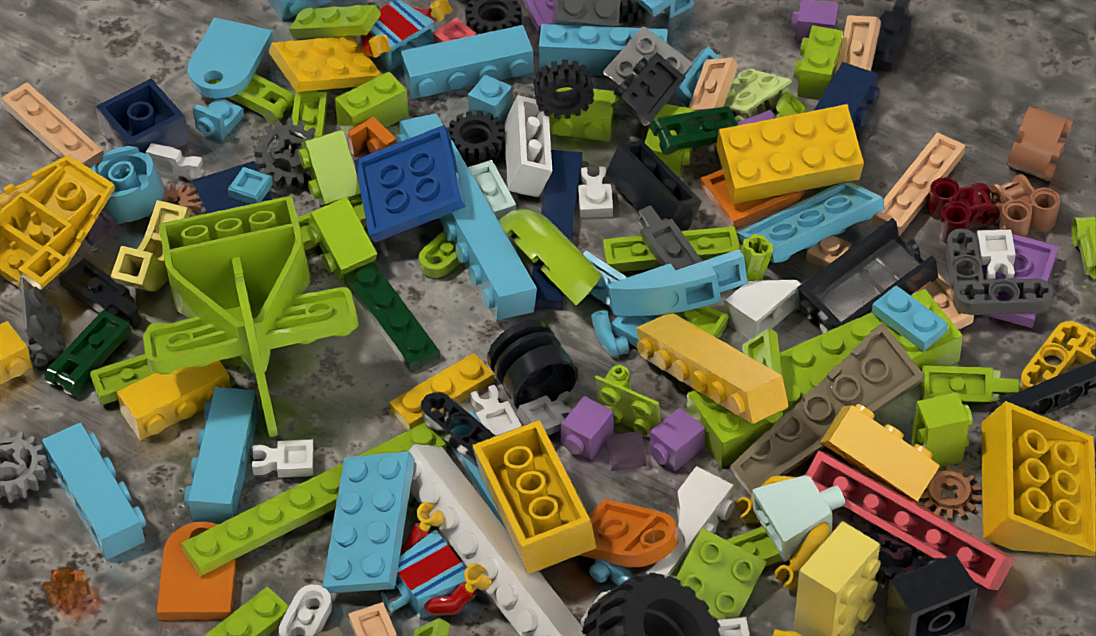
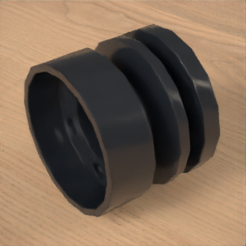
[487,320,578,409]

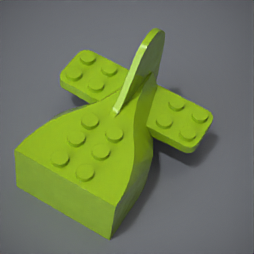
[143,196,359,437]

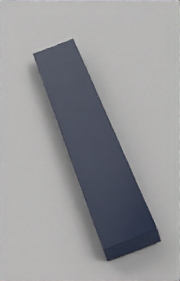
[531,150,583,309]

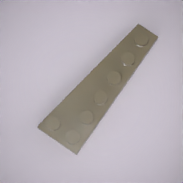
[730,323,925,497]

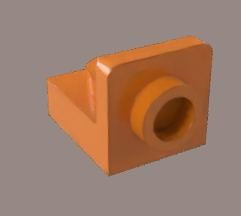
[348,117,397,156]

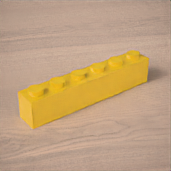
[636,313,789,424]

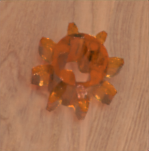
[43,565,91,612]

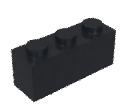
[605,140,702,231]

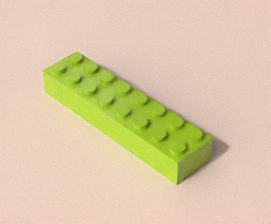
[686,289,963,468]

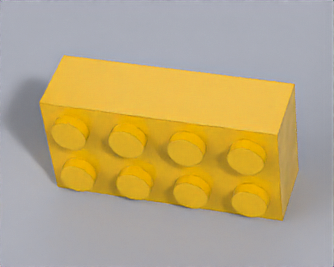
[716,104,864,205]
[473,420,596,574]

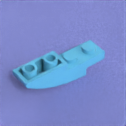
[607,249,748,316]

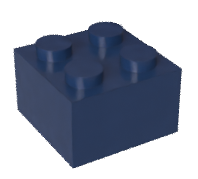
[96,78,189,154]

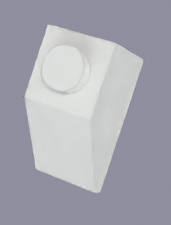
[724,280,801,340]

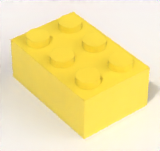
[794,521,881,636]

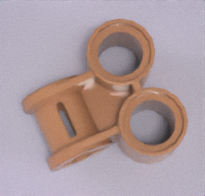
[989,174,1060,238]

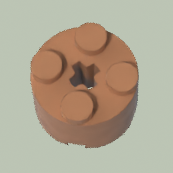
[1006,106,1074,182]

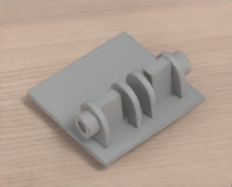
[603,26,693,85]

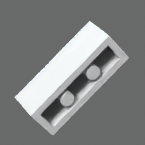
[504,95,552,197]

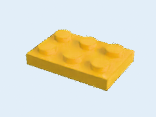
[269,36,381,92]

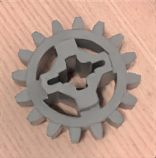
[0,431,49,502]

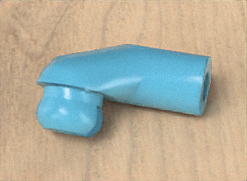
[591,310,630,358]
[590,559,635,585]

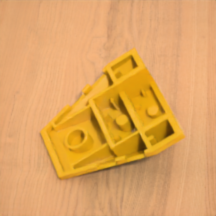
[0,155,115,290]

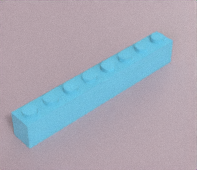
[396,113,537,321]

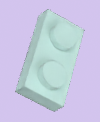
[468,160,517,220]

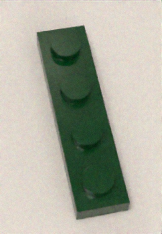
[344,261,440,373]

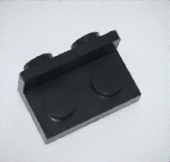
[611,52,686,126]

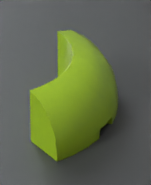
[499,208,601,305]

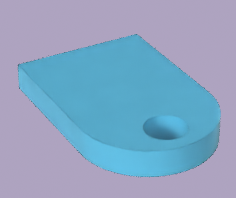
[188,17,273,98]

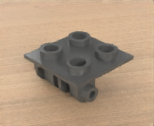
[20,277,66,367]

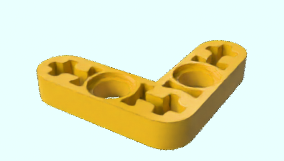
[1019,321,1096,391]

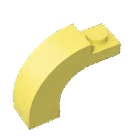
[111,200,191,292]

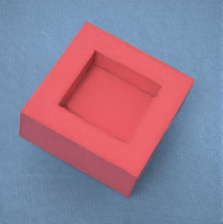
[433,17,477,43]

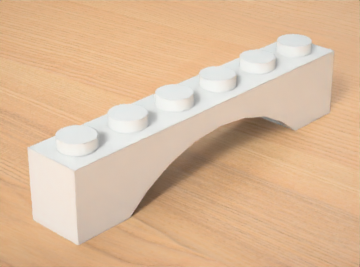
[581,466,735,627]

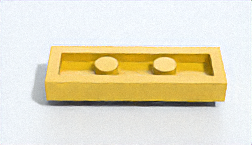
[389,353,495,430]

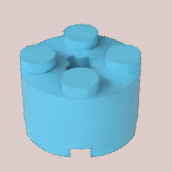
[91,146,164,224]

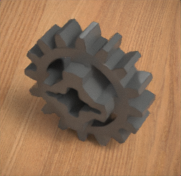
[253,118,316,189]

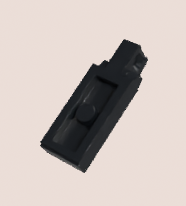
[872,0,912,71]
[59,258,142,328]

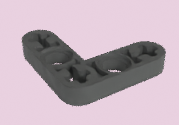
[946,229,1054,315]

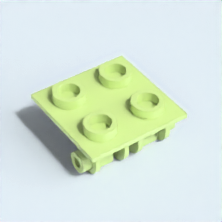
[724,69,792,123]

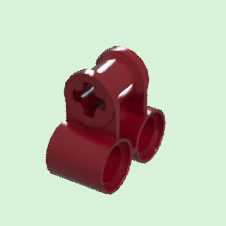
[927,177,1000,245]

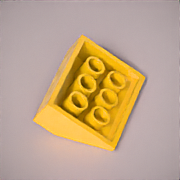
[981,401,1096,557]

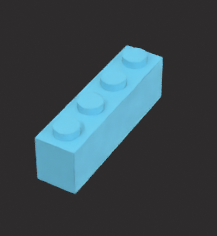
[539,24,668,76]
[401,25,534,99]
[184,387,259,524]
[42,422,146,560]

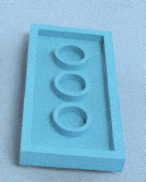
[737,181,885,263]
[322,452,415,593]

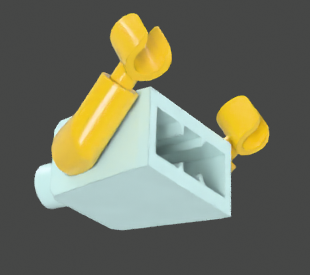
[736,475,845,591]

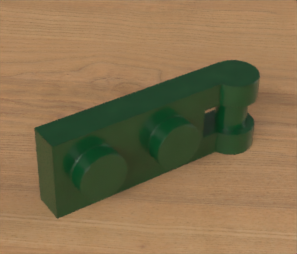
[649,106,739,155]
[45,310,132,396]

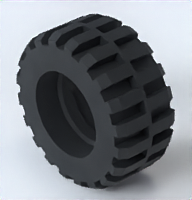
[582,572,720,636]

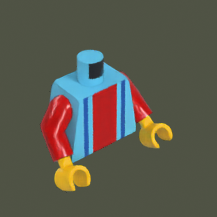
[361,0,453,71]
[381,501,491,618]

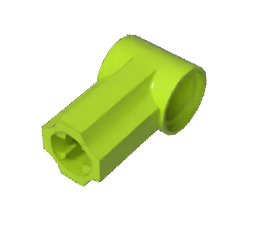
[1071,216,1096,279]
[732,234,773,290]

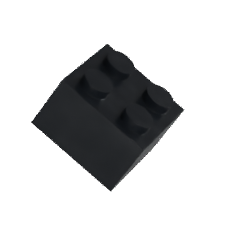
[884,554,978,636]

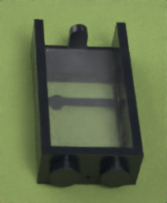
[797,218,939,333]

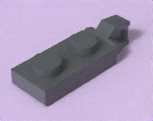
[639,205,702,271]

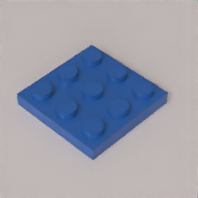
[354,125,466,243]

